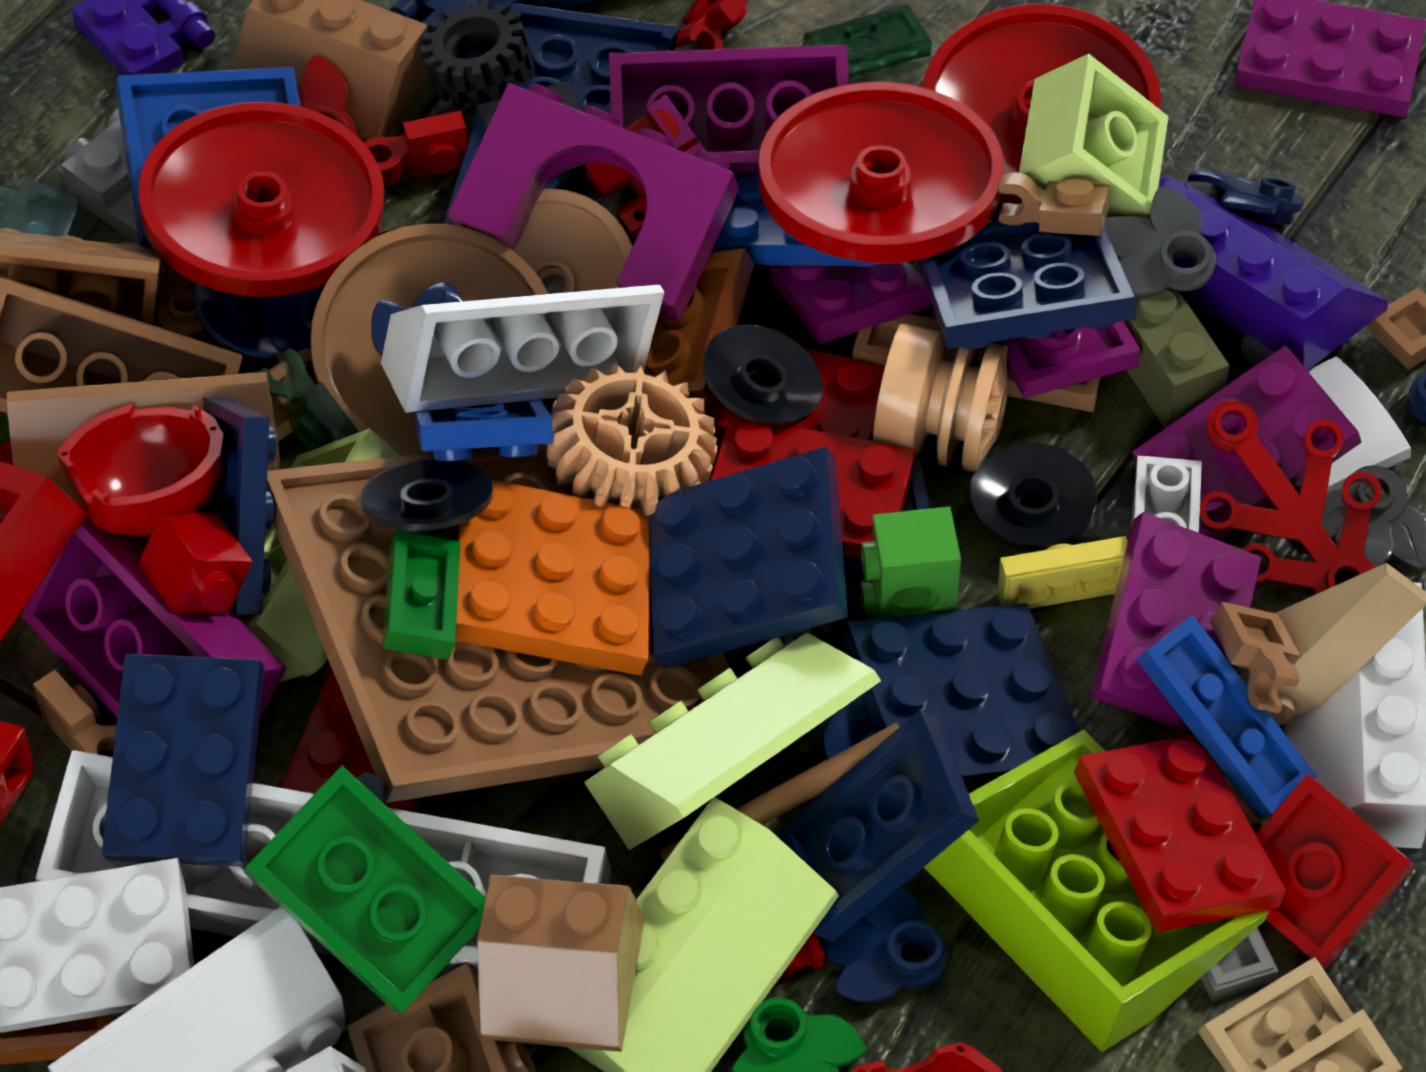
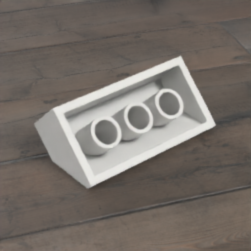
[381,285,664,413]
[1283,582,1426,849]
[48,907,347,1072]

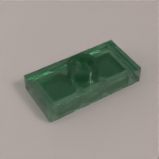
[803,3,932,79]

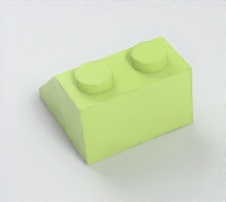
[1019,54,1169,217]

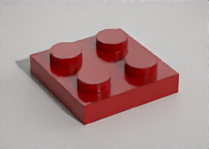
[1256,774,1416,969]

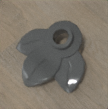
[1104,186,1216,295]
[1321,465,1426,579]

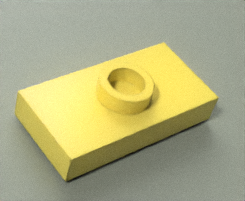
[997,536,1128,609]

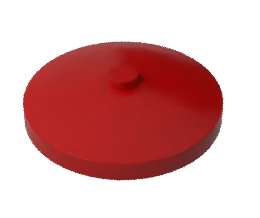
[922,4,1161,205]
[758,82,1004,263]
[139,102,384,297]

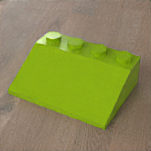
[924,730,1269,1052]

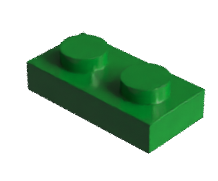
[382,530,461,660]

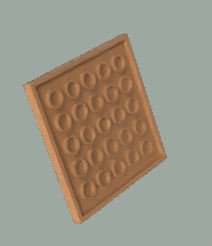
[267,444,730,803]

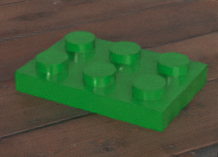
[243,766,486,1016]

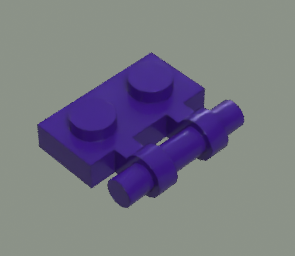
[71,0,215,75]

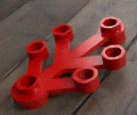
[1199,400,1382,594]

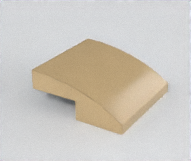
[1197,957,1403,1072]

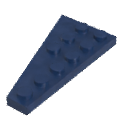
[443,3,680,225]

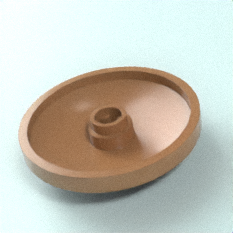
[311,223,548,456]

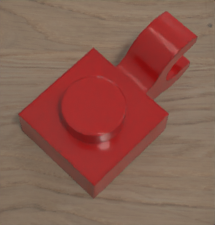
[675,0,748,50]
[364,111,468,186]

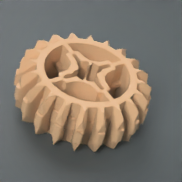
[546,362,718,516]

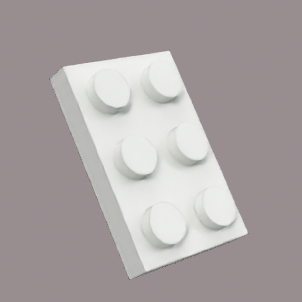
[0,858,194,1033]

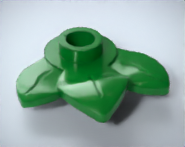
[733,998,867,1072]

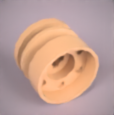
[873,323,1009,473]

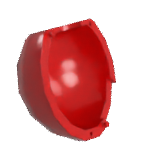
[57,403,225,537]

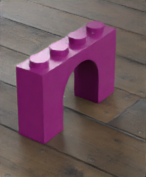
[448,83,739,322]

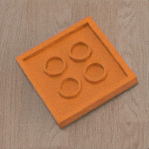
[453,480,650,676]

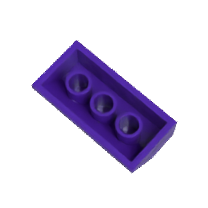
[1131,175,1388,370]

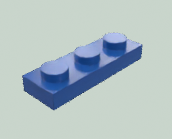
[1135,615,1317,820]

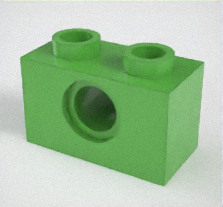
[859,507,961,619]

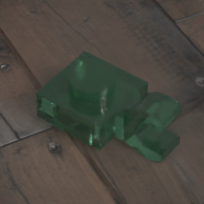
[255,348,359,448]

